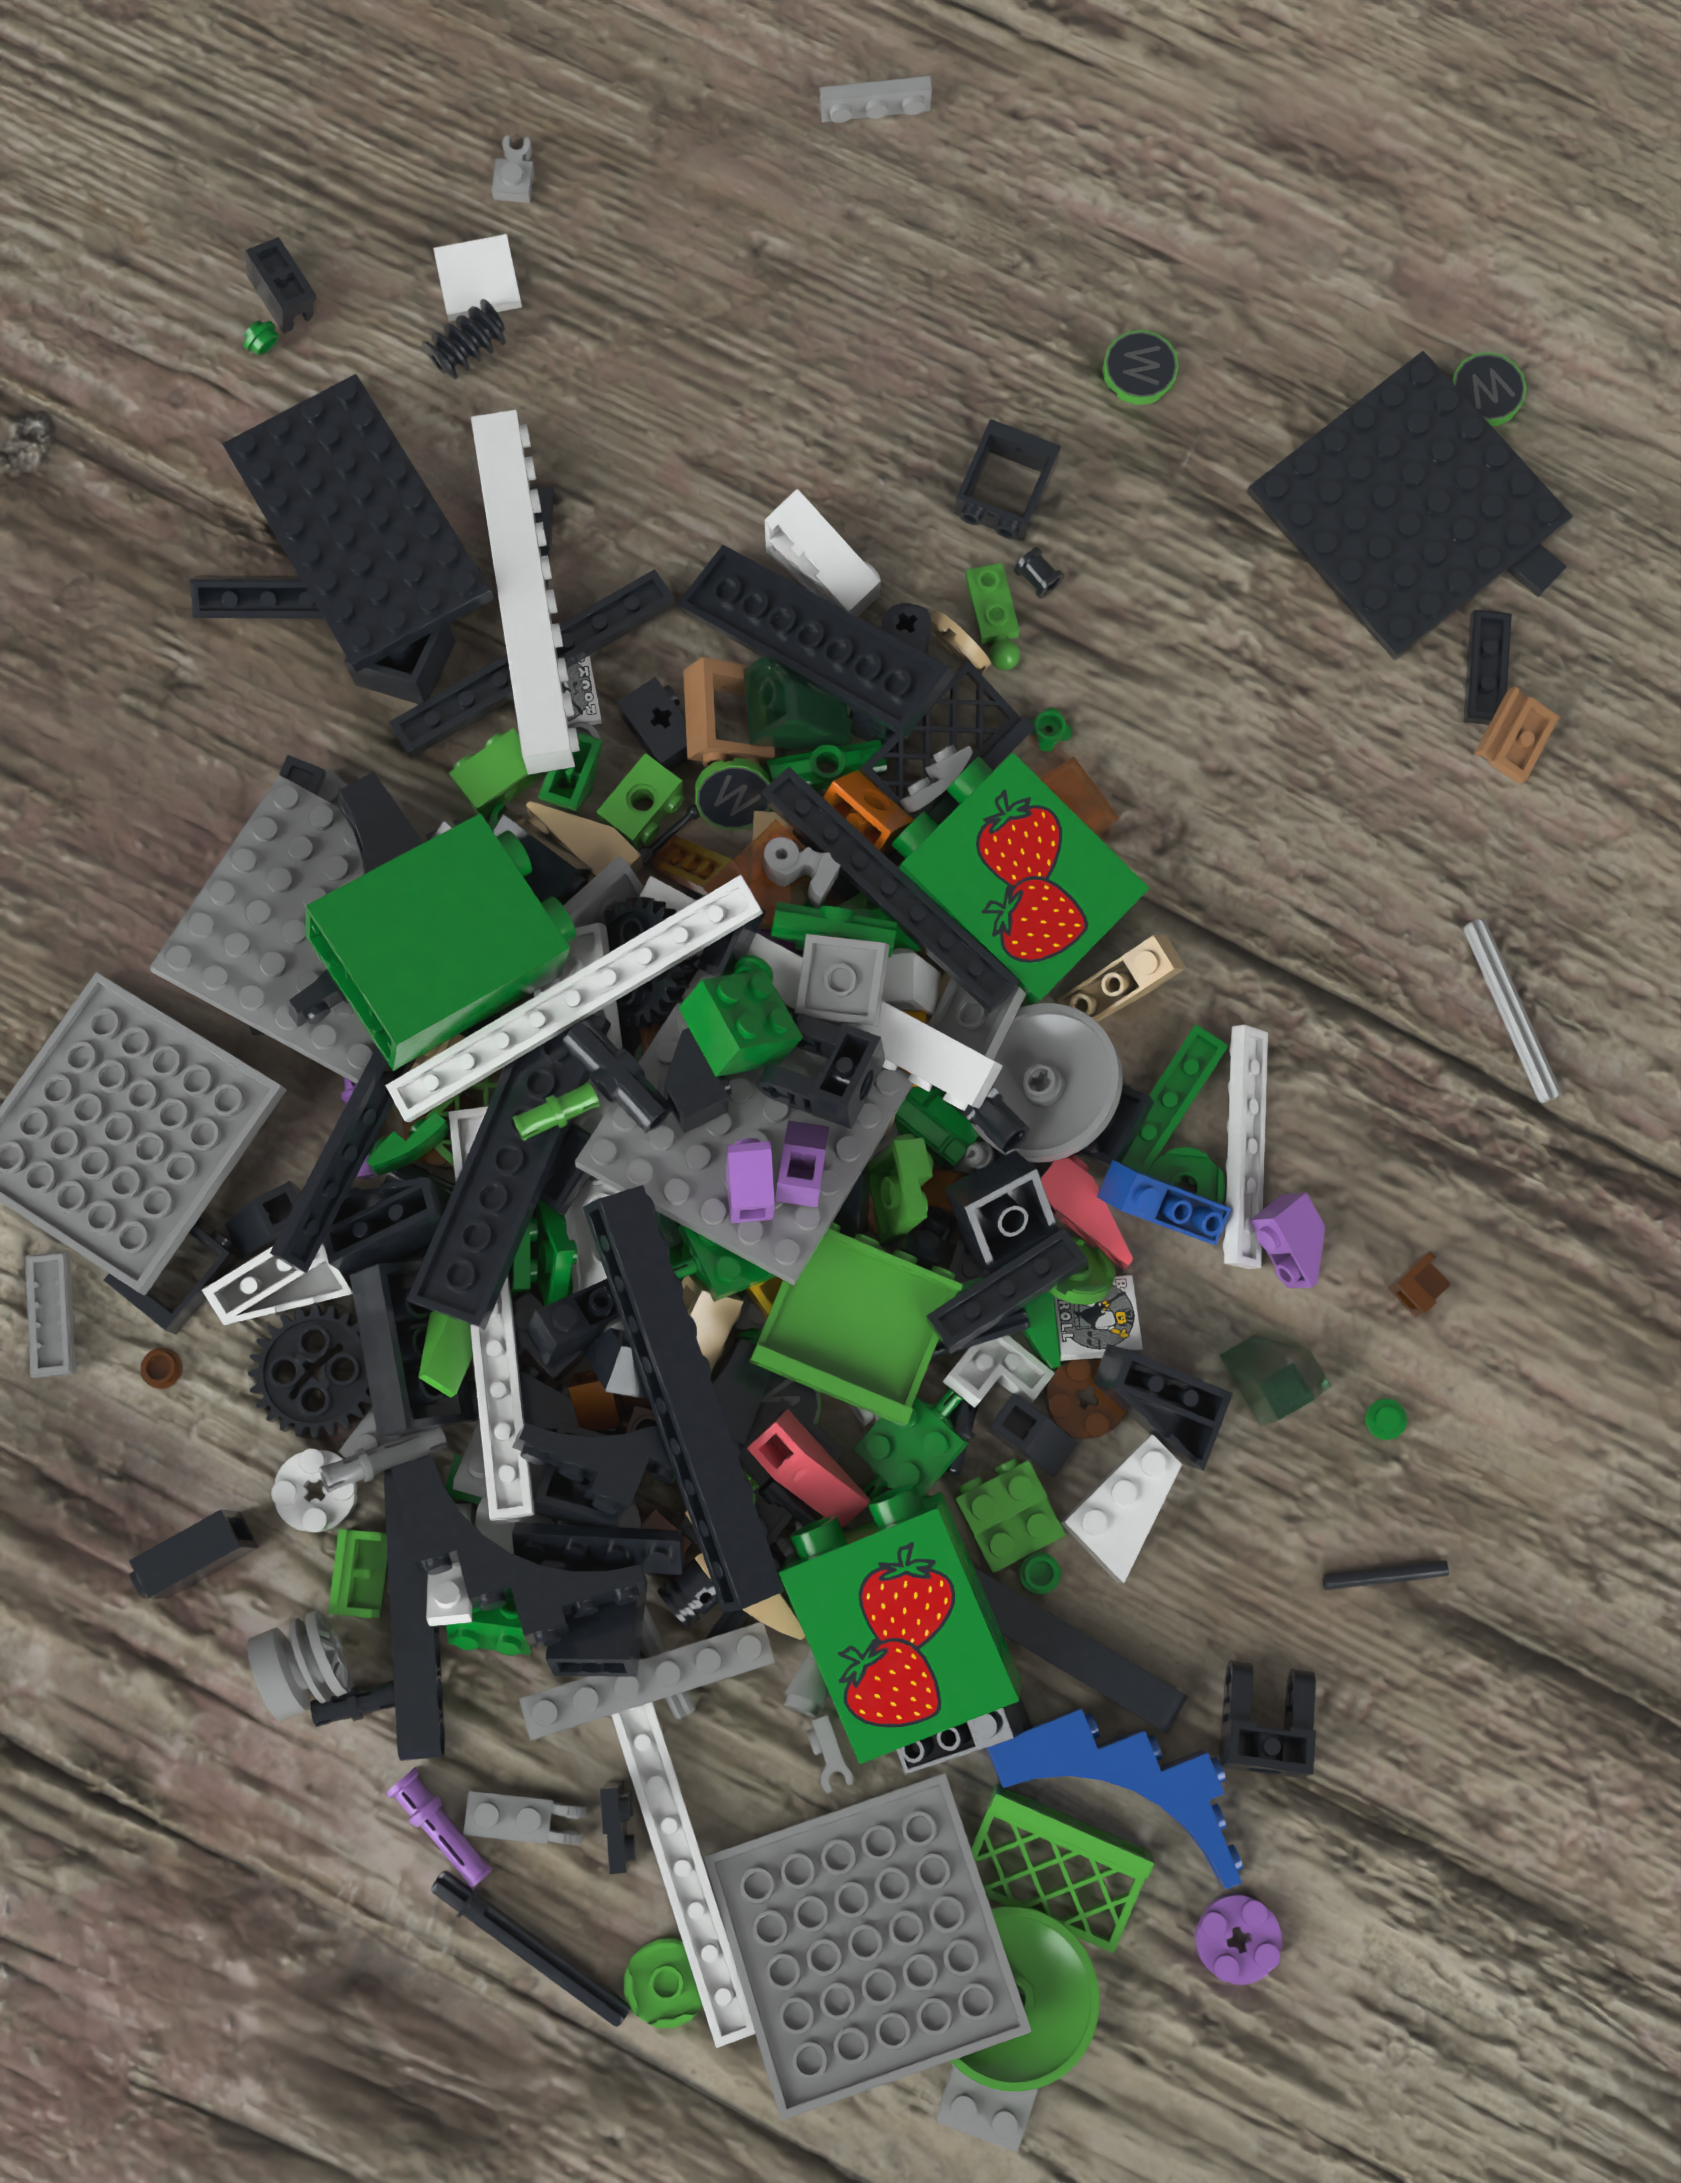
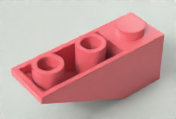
[747,1409,871,1528]

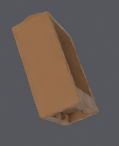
[683,657,775,767]

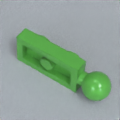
[965,563,1020,671]

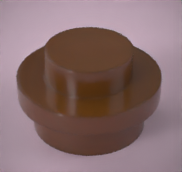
[141,1348,183,1389]

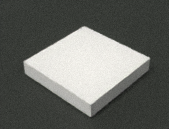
[433,234,522,321]

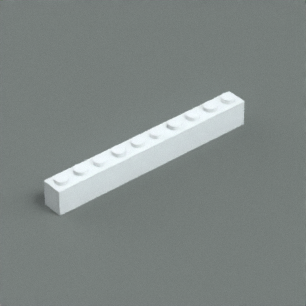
[471,410,580,775]
[640,876,1003,1111]

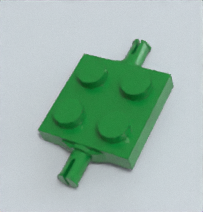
[671,1224,777,1302]
[853,1388,969,1500]

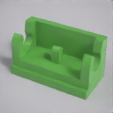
[328,1529,388,1618]

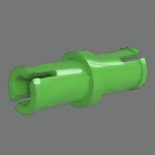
[512,1082,600,1141]

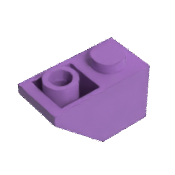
[776,1121,829,1207]
[726,1138,775,1223]
[1249,1192,1325,1288]

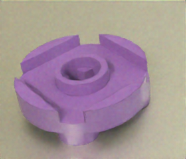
[1194,1893,1282,1985]

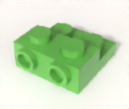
[865,1134,933,1245]
[954,1457,1066,1574]

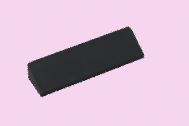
[190,575,323,618]

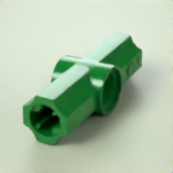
[765,740,887,790]
[771,902,897,958]

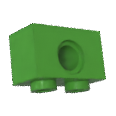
[596,753,685,850]

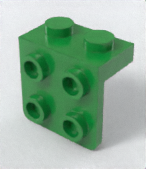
[446,1597,533,1656]

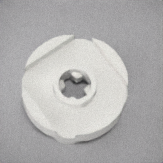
[271,1449,358,1533]

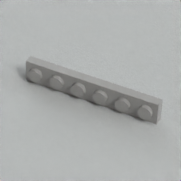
[519,1622,775,1741]

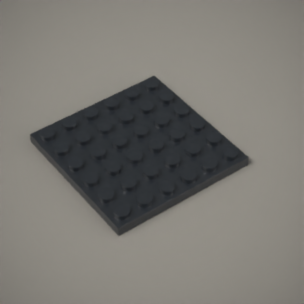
[1247,351,1573,660]

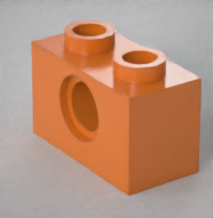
[823,770,914,855]

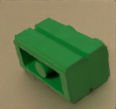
[894,1085,979,1169]

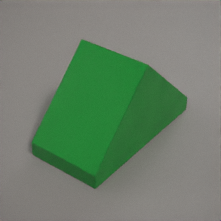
[538,732,602,811]

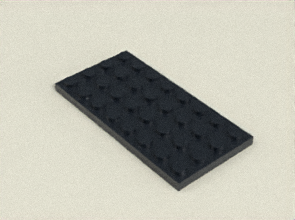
[222,374,494,673]

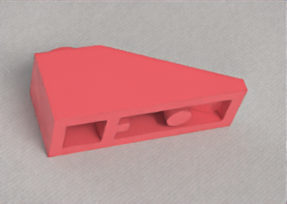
[1041,1155,1133,1270]

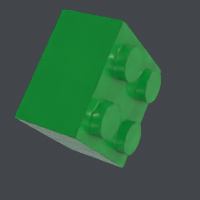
[678,970,803,1077]

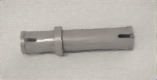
[319,1428,447,1493]

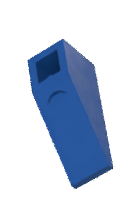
[1097,1160,1232,1246]

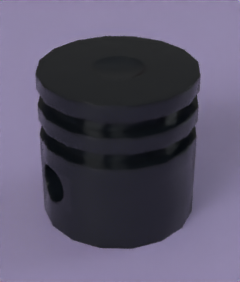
[656,1558,719,1629]

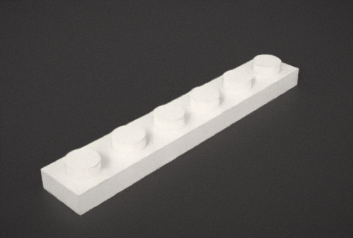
[1223,1025,1268,1269]

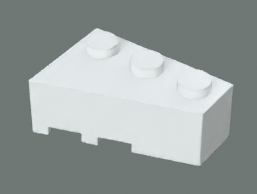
[765,489,881,617]
[882,948,941,1018]
[202,1241,353,1325]
[1060,1434,1182,1583]

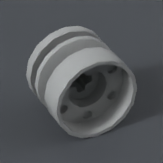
[247,1610,351,1722]

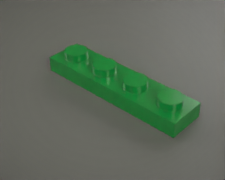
[1122,1024,1229,1173]

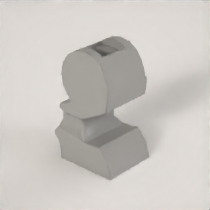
[762,837,840,909]

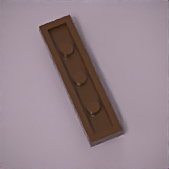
[647,835,742,896]

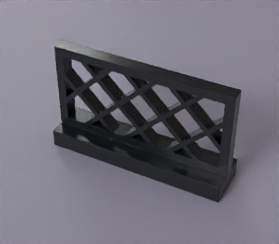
[858,660,1036,825]

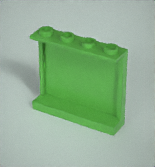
[749,1222,963,1426]

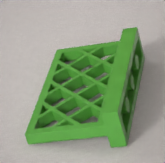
[970,1783,1154,1954]

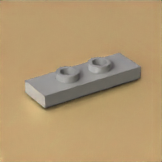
[25,1251,76,1379]

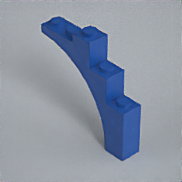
[987,1707,1243,1890]

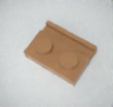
[1474,686,1559,784]

